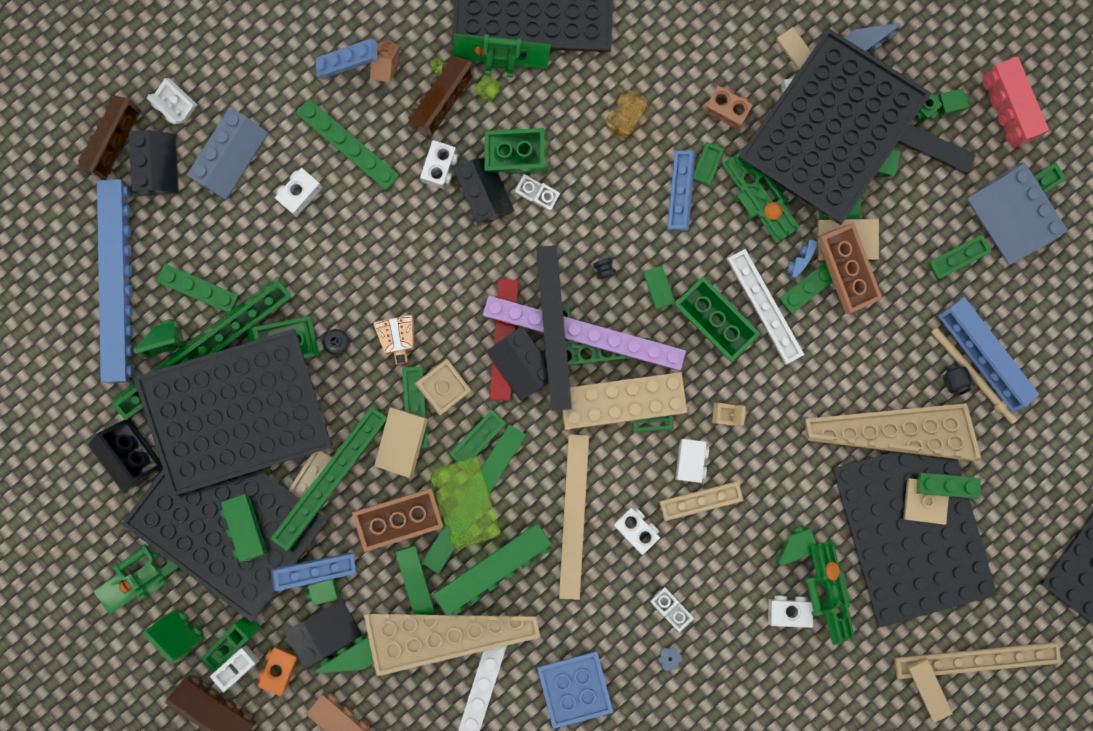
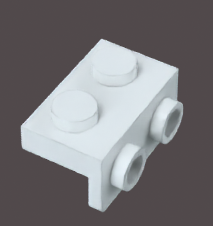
[147,78,197,124]

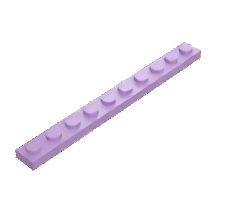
[483,296,686,371]

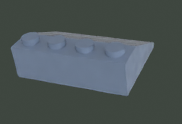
[966,163,1068,265]

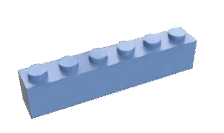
[938,297,1040,413]

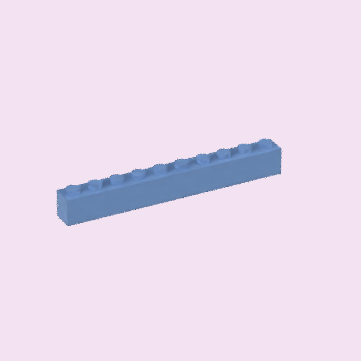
[97,179,134,384]

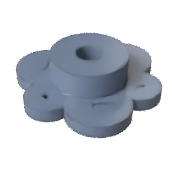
[658,648,682,671]

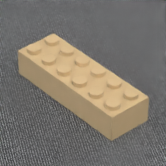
[562,372,687,430]

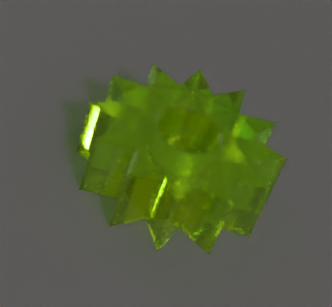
[430,57,444,73]

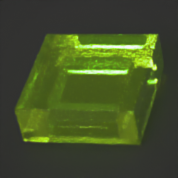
[474,74,502,102]

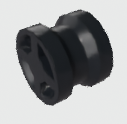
[593,257,617,280]

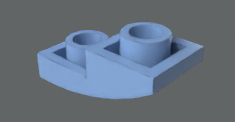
[787,240,818,280]

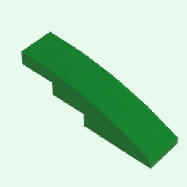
[395,545,437,615]

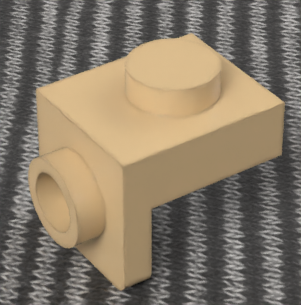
[712,403,746,426]

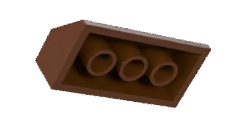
[408,56,474,139]
[77,95,141,180]
[164,675,257,731]

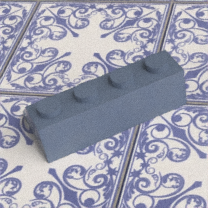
[187,107,269,201]

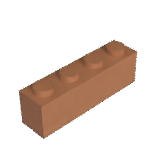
[306,691,370,731]

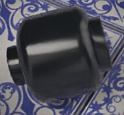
[322,329,351,356]
[943,364,974,396]

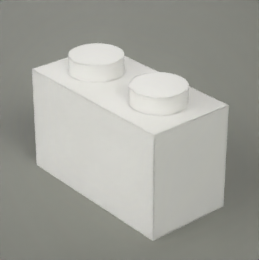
[675,439,709,483]

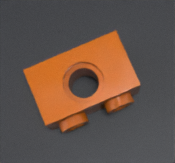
[257,645,298,696]

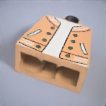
[374,315,415,365]

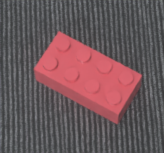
[982,56,1049,149]

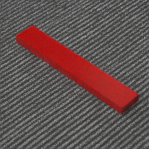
[490,279,519,401]

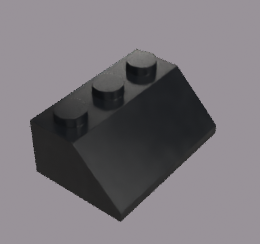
[129,130,179,196]
[453,158,515,227]
[485,326,549,401]
[88,418,163,494]

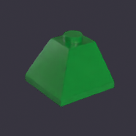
[134,319,185,357]

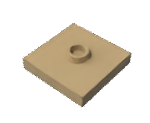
[414,359,471,416]
[903,478,949,525]

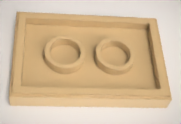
[817,219,879,260]
[374,407,428,478]

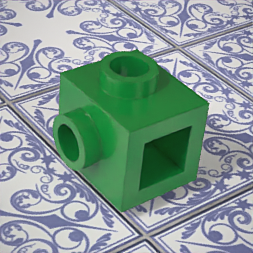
[915,90,942,124]

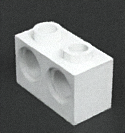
[420,140,459,189]
[613,508,660,555]
[210,645,260,692]

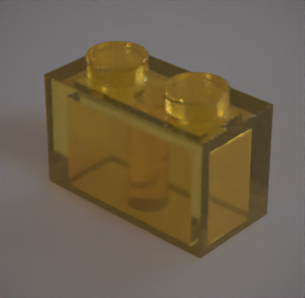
[606,90,649,140]

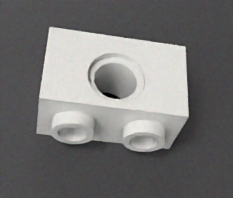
[275,168,323,217]
[768,595,813,628]

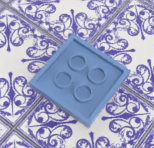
[537,651,613,729]

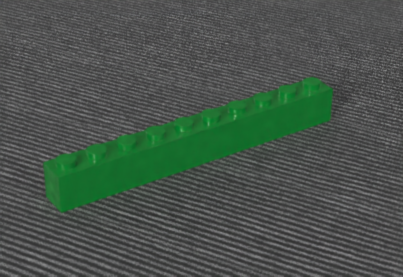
[112,276,292,420]

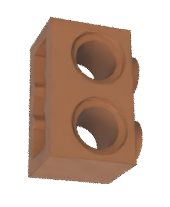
[370,41,400,82]
[704,86,753,131]

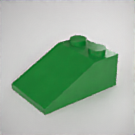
[485,128,548,174]
[246,316,319,359]
[142,609,206,664]

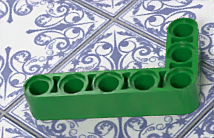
[562,306,654,366]

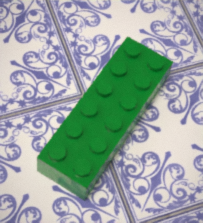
[433,523,552,616]

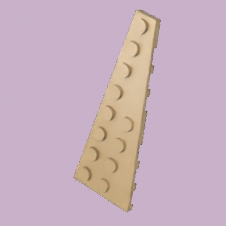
[805,403,981,461]
[364,614,540,676]

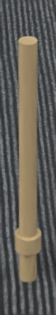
[931,327,1018,424]

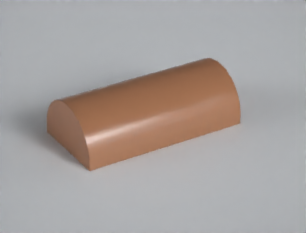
[816,223,883,314]
[352,488,444,552]

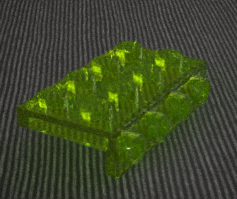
[430,456,501,550]

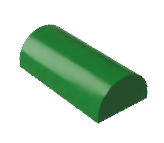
[674,276,760,363]

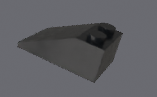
[284,599,362,669]

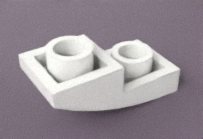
[514,174,560,211]
[650,588,694,633]

